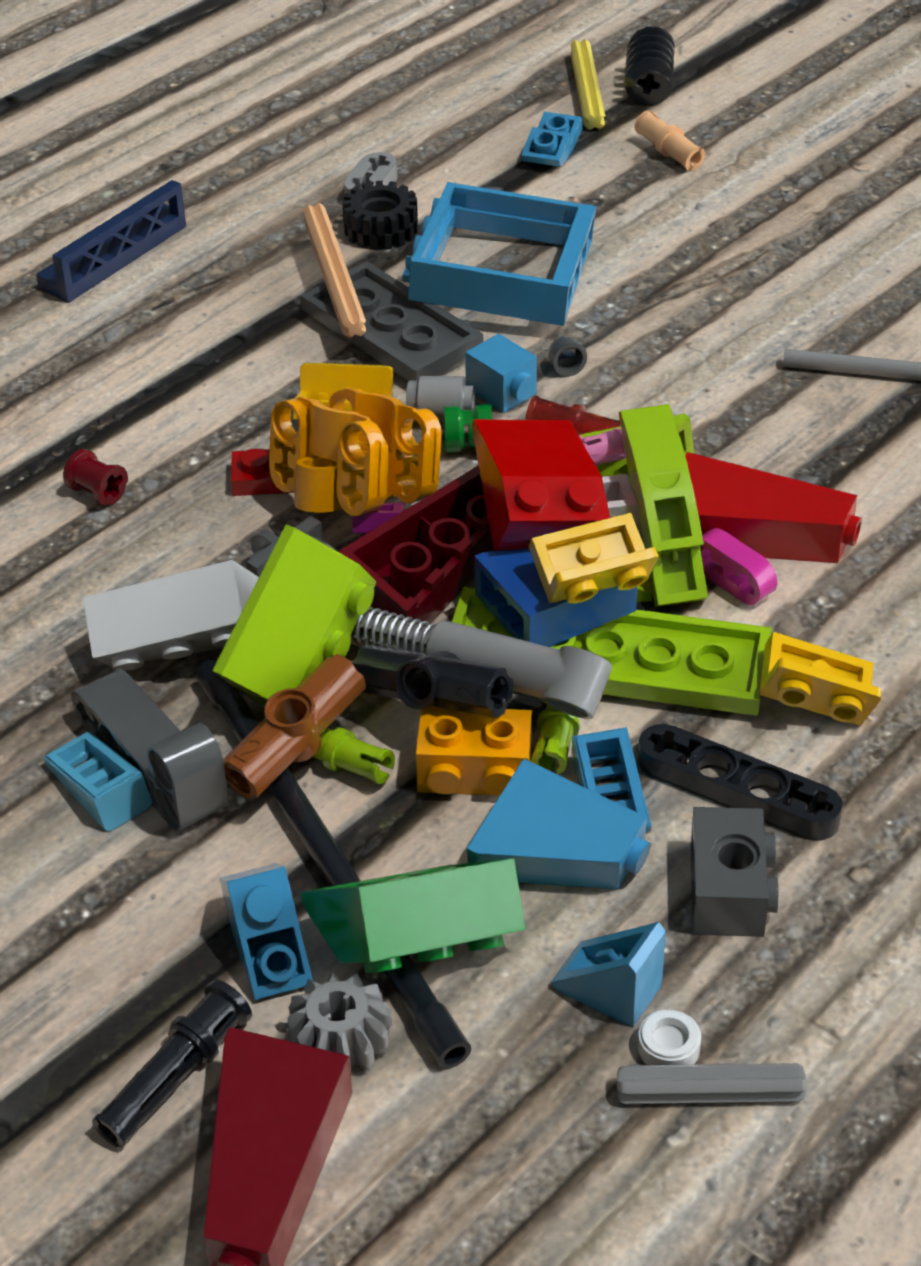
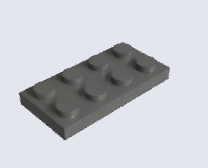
[300,261,484,381]

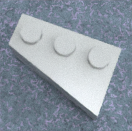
[83,560,259,671]

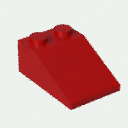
[472,419,610,551]

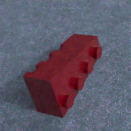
[338,465,494,626]

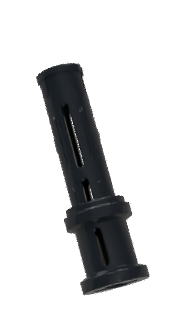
[92,979,253,1148]

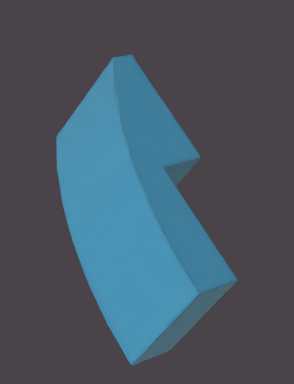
[521,111,583,167]

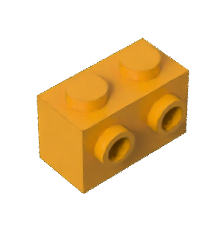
[416,706,532,796]

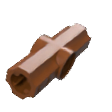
[223,653,366,799]

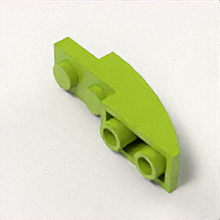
[619,404,708,608]

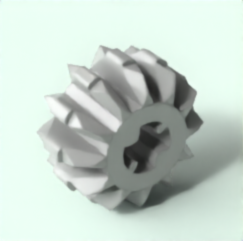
[285,970,392,1071]

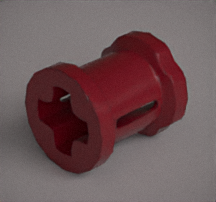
[63,449,128,505]

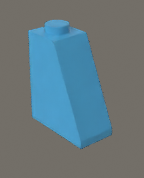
[466,759,651,890]

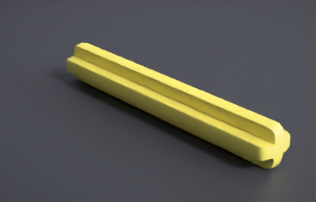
[570,39,605,130]

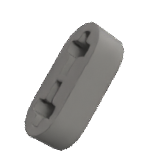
[344,152,397,195]

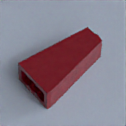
[204,1027,352,1266]

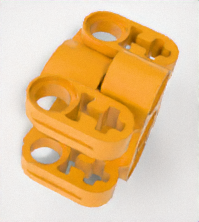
[269,387,441,516]

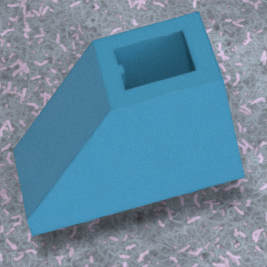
[219,863,313,1000]

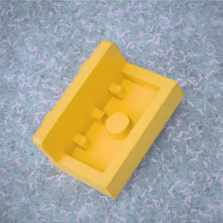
[293,363,393,419]
[529,513,659,604]
[759,632,882,726]

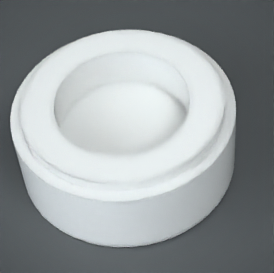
[638,1010,701,1065]

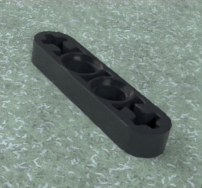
[638,724,843,841]

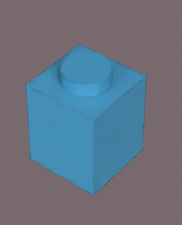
[465,333,537,413]

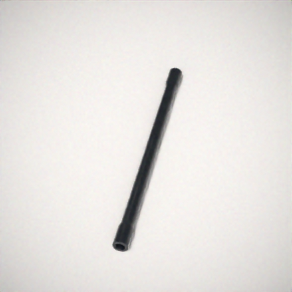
[196,659,471,1069]

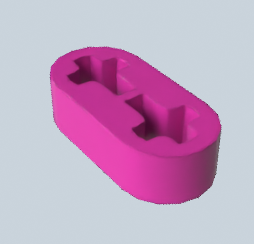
[700,528,778,605]

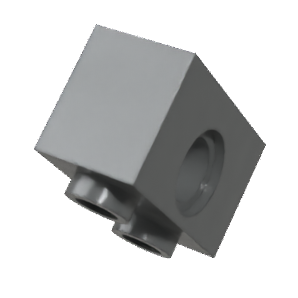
[690,807,779,937]

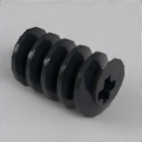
[624,26,675,106]

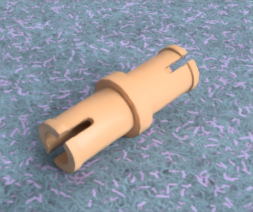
[634,110,705,171]

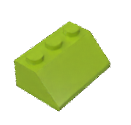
[212,524,376,706]

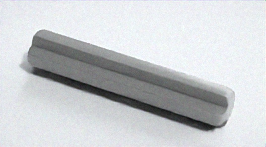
[616,1063,806,1104]

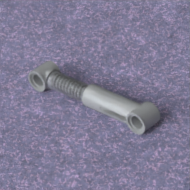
[350,606,613,719]

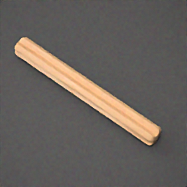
[303,203,366,338]

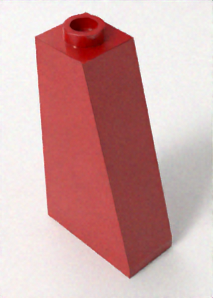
[685,452,862,563]

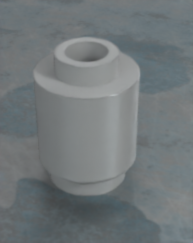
[406,376,475,423]

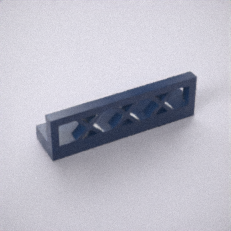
[36,180,186,303]

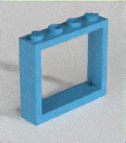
[402,182,596,326]

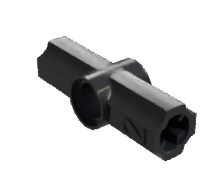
[352,644,513,718]

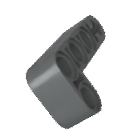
[71,668,229,832]

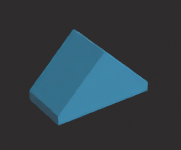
[550,922,666,1027]

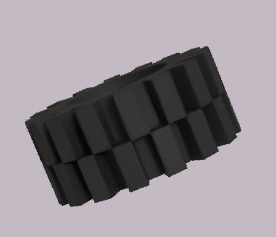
[342,181,418,250]

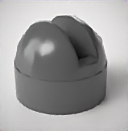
[548,336,587,377]

